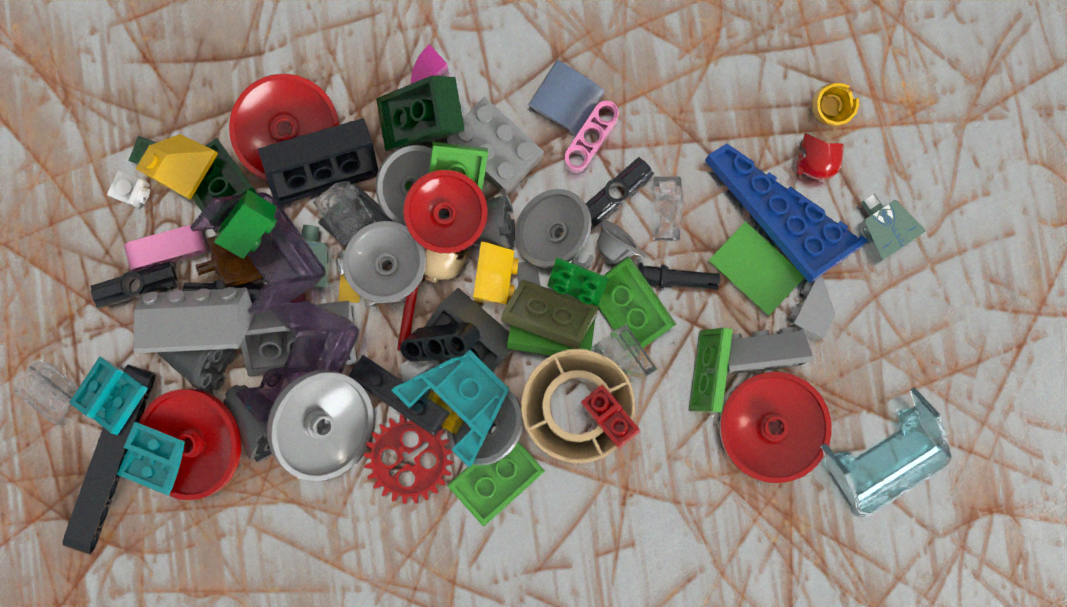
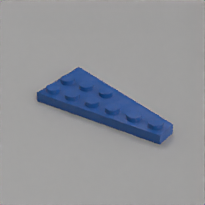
[705,143,869,283]

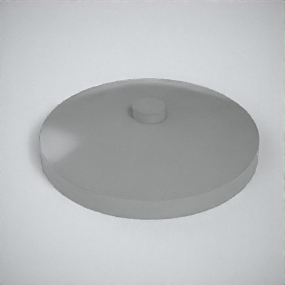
[267,370,374,481]

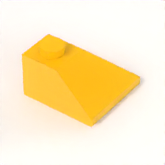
[136,134,218,200]

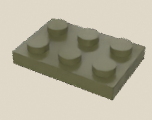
[501,279,598,349]

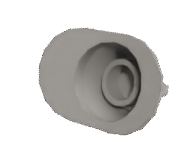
[597,220,648,264]

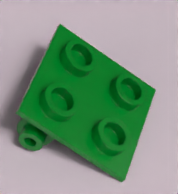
[547,257,609,306]

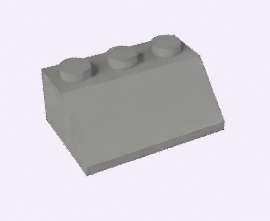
[727,327,814,375]

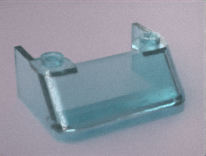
[821,387,952,517]

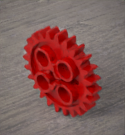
[364,414,454,504]

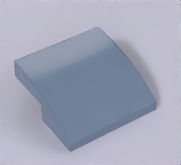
[528,60,605,135]

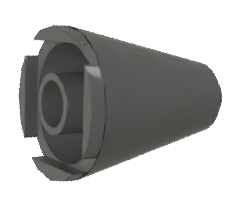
[442,196,515,250]
[224,385,273,462]

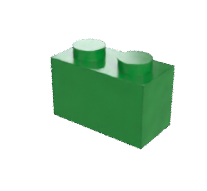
[214,189,277,259]

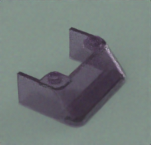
[190,192,326,315]
[235,301,359,422]

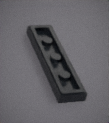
[349,355,450,436]

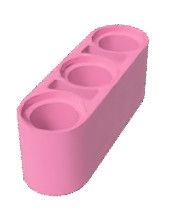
[564,101,619,174]
[124,224,207,272]

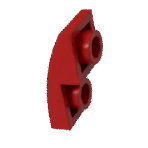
[581,384,641,449]

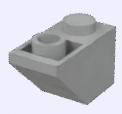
[789,276,836,341]

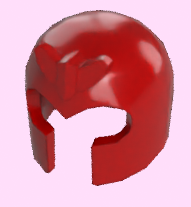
[796,133,844,180]

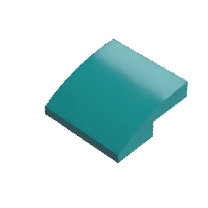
[69,356,148,435]
[117,422,185,495]

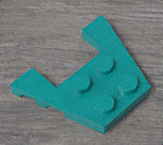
[391,350,509,468]

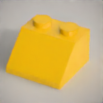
[473,242,519,307]

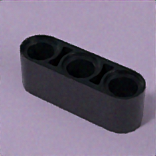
[400,322,480,362]

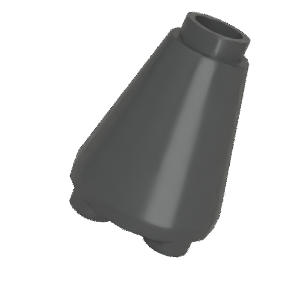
[158,349,235,391]

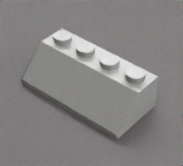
[133,287,255,353]
[241,301,357,376]

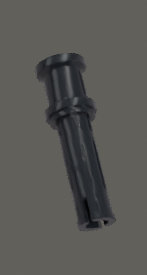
[637,262,720,291]

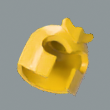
[812,83,859,127]

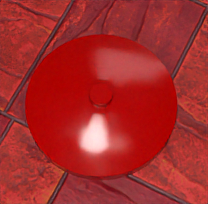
[229,74,339,180]
[719,372,832,483]
[139,388,241,500]

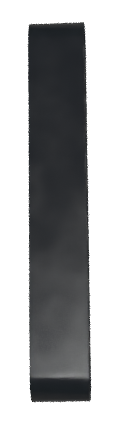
[63,364,156,555]

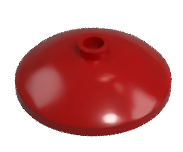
[403,170,487,254]

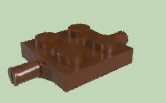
[195,234,286,288]

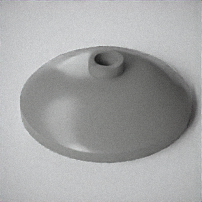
[375,145,446,226]
[515,189,591,268]
[343,221,426,303]
[447,390,524,465]

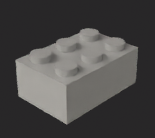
[447,96,544,196]

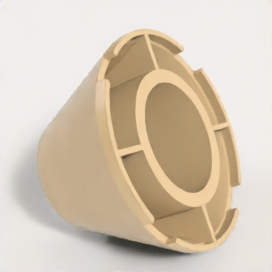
[521,349,635,463]

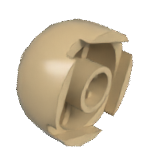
[423,248,469,283]

